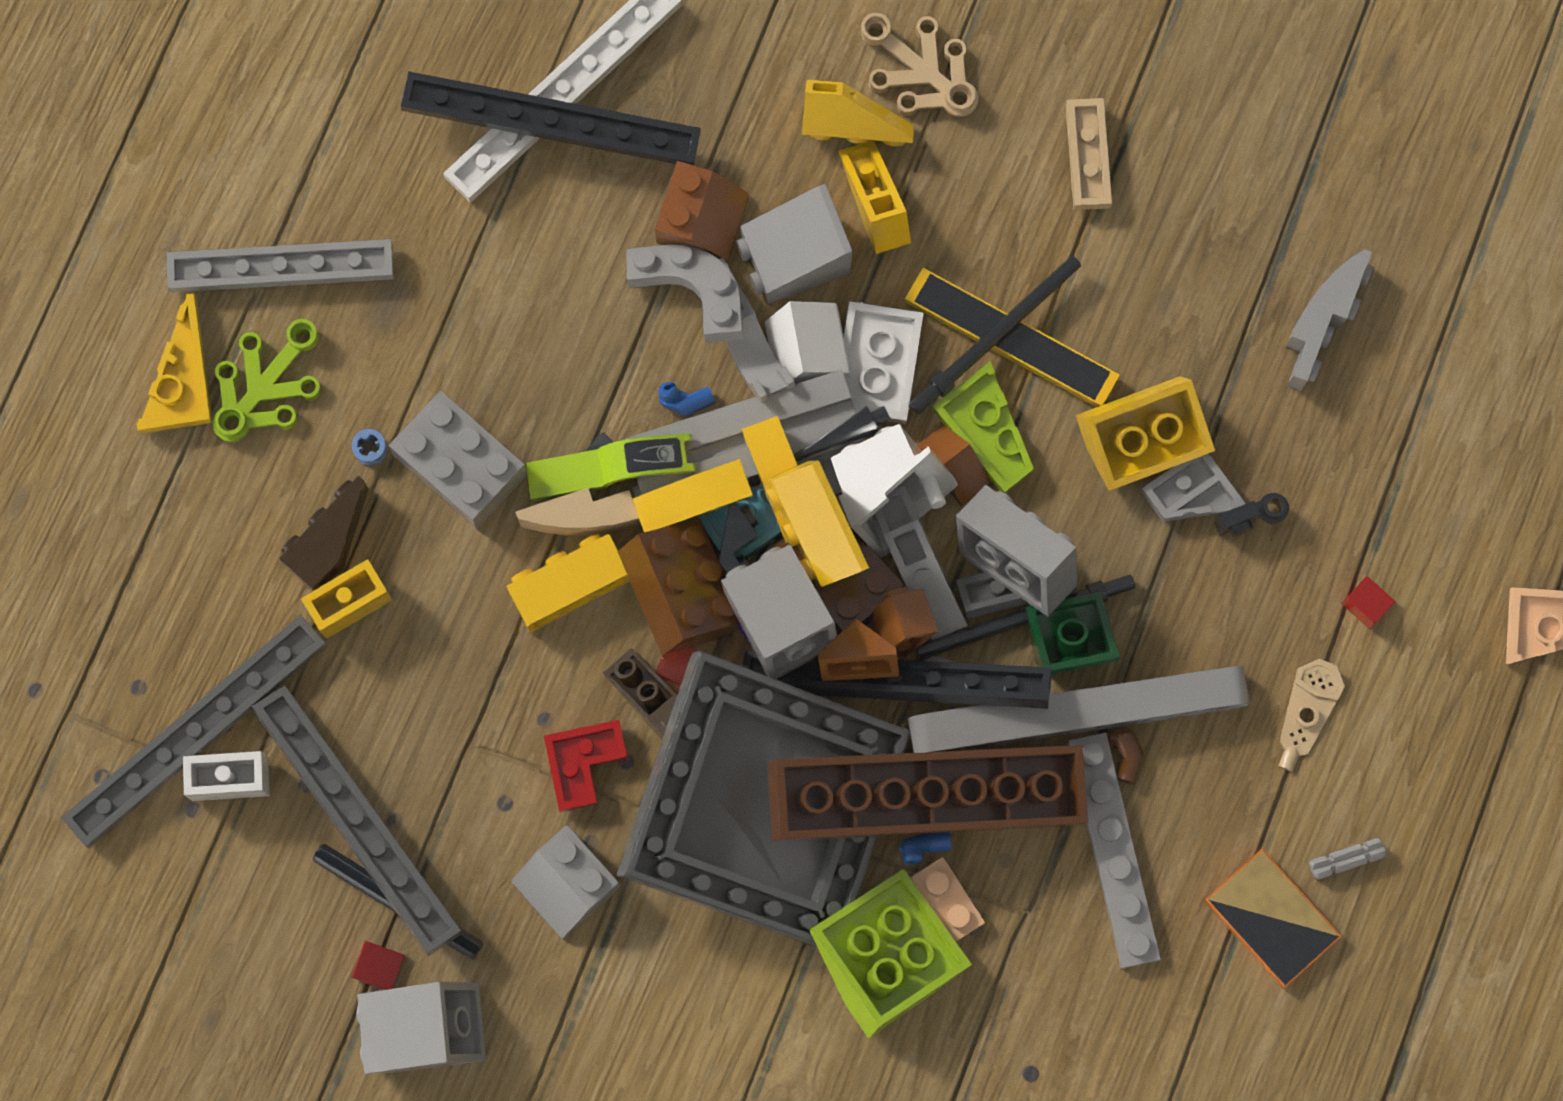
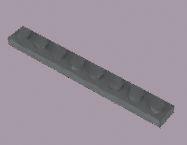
[61,615,327,848]
[252,686,461,957]

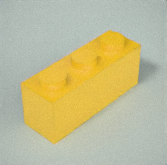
[506,534,630,633]

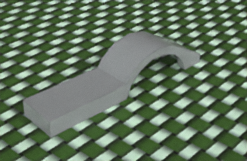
[719,258,795,402]

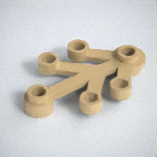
[861,13,978,117]

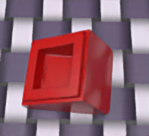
[1341,576,1395,629]
[352,941,405,990]

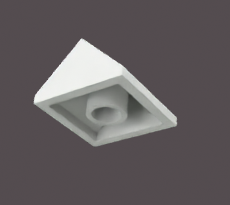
[765,301,851,384]

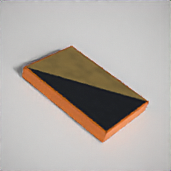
[1203,849,1342,989]

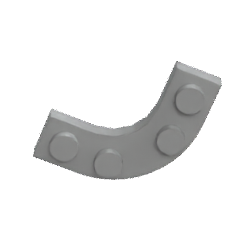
[626,245,743,343]

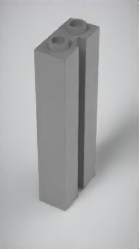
[625,369,865,497]

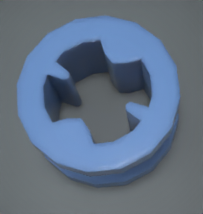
[351,429,388,466]

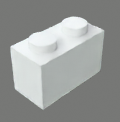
[183,751,270,801]

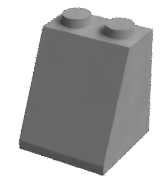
[736,184,853,304]
[721,545,837,680]
[356,982,486,1074]

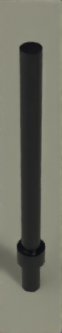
[909,256,1081,414]
[916,574,1135,660]

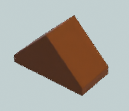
[917,425,991,506]
[818,619,900,682]

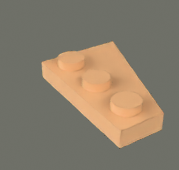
[1506,587,1563,664]

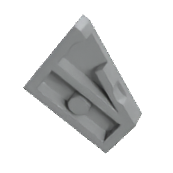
[1140,454,1246,522]

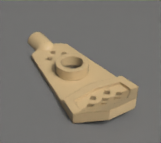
[1278,658,1345,772]

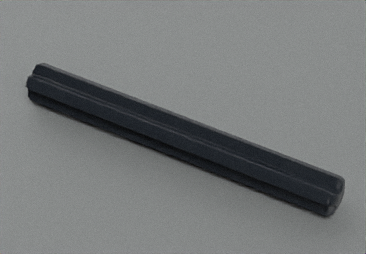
[313,844,483,960]

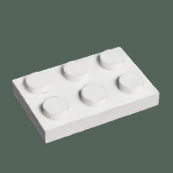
[844,301,924,424]

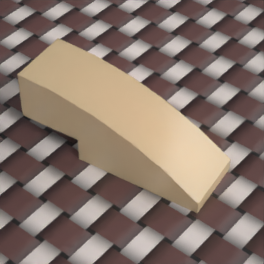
[516,488,640,536]

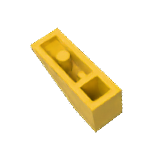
[839,140,911,254]

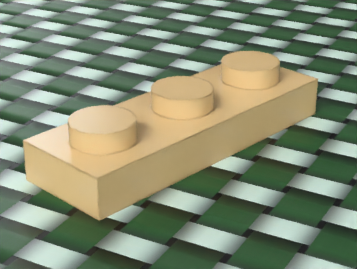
[1065,98,1112,210]

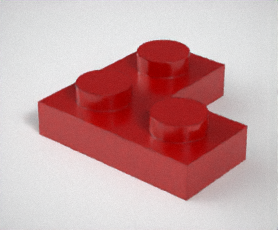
[544,719,628,813]

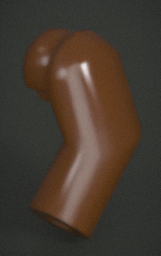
[1108,727,1144,785]

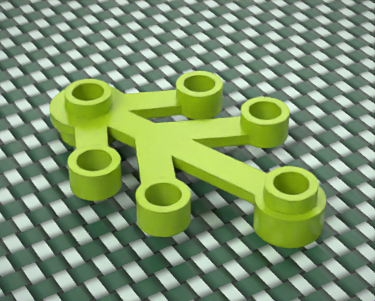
[213,319,322,442]

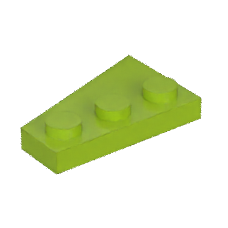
[932,361,1034,494]

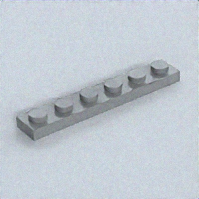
[166,239,394,293]
[1067,733,1161,969]

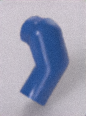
[658,382,715,416]
[899,833,951,865]

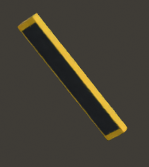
[904,268,1120,407]

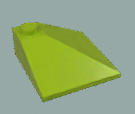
[810,869,972,1039]

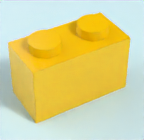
[301,559,392,639]

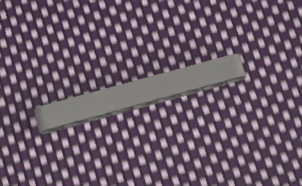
[908,666,1250,753]

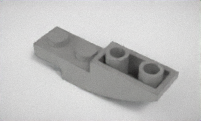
[1286,249,1373,391]
[875,485,968,640]

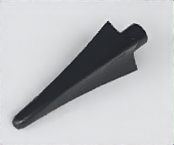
[793,405,891,461]

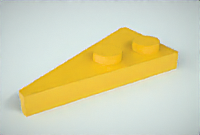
[137,293,212,434]

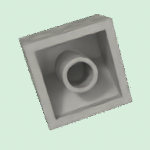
[511,825,621,939]

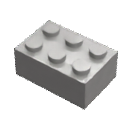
[388,390,527,530]
[956,485,1077,617]

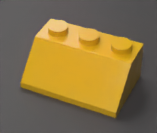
[1076,376,1215,491]
[765,461,869,587]

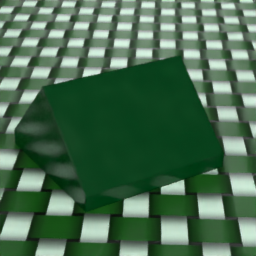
[1026,592,1120,674]

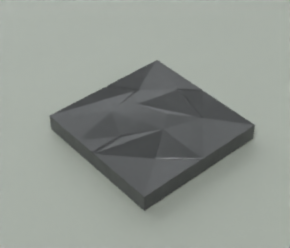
[616,651,910,948]

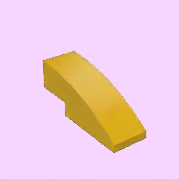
[742,416,798,545]
[633,459,753,532]

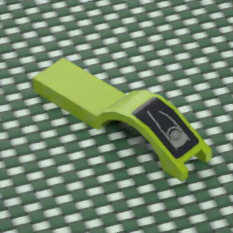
[526,433,697,502]

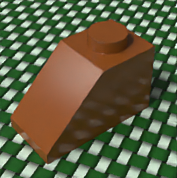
[872,587,938,659]

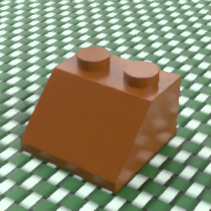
[655,161,749,263]

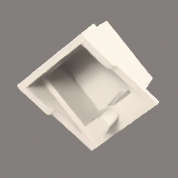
[831,424,958,558]

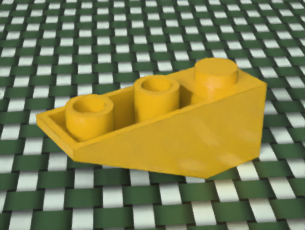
[802,80,914,146]

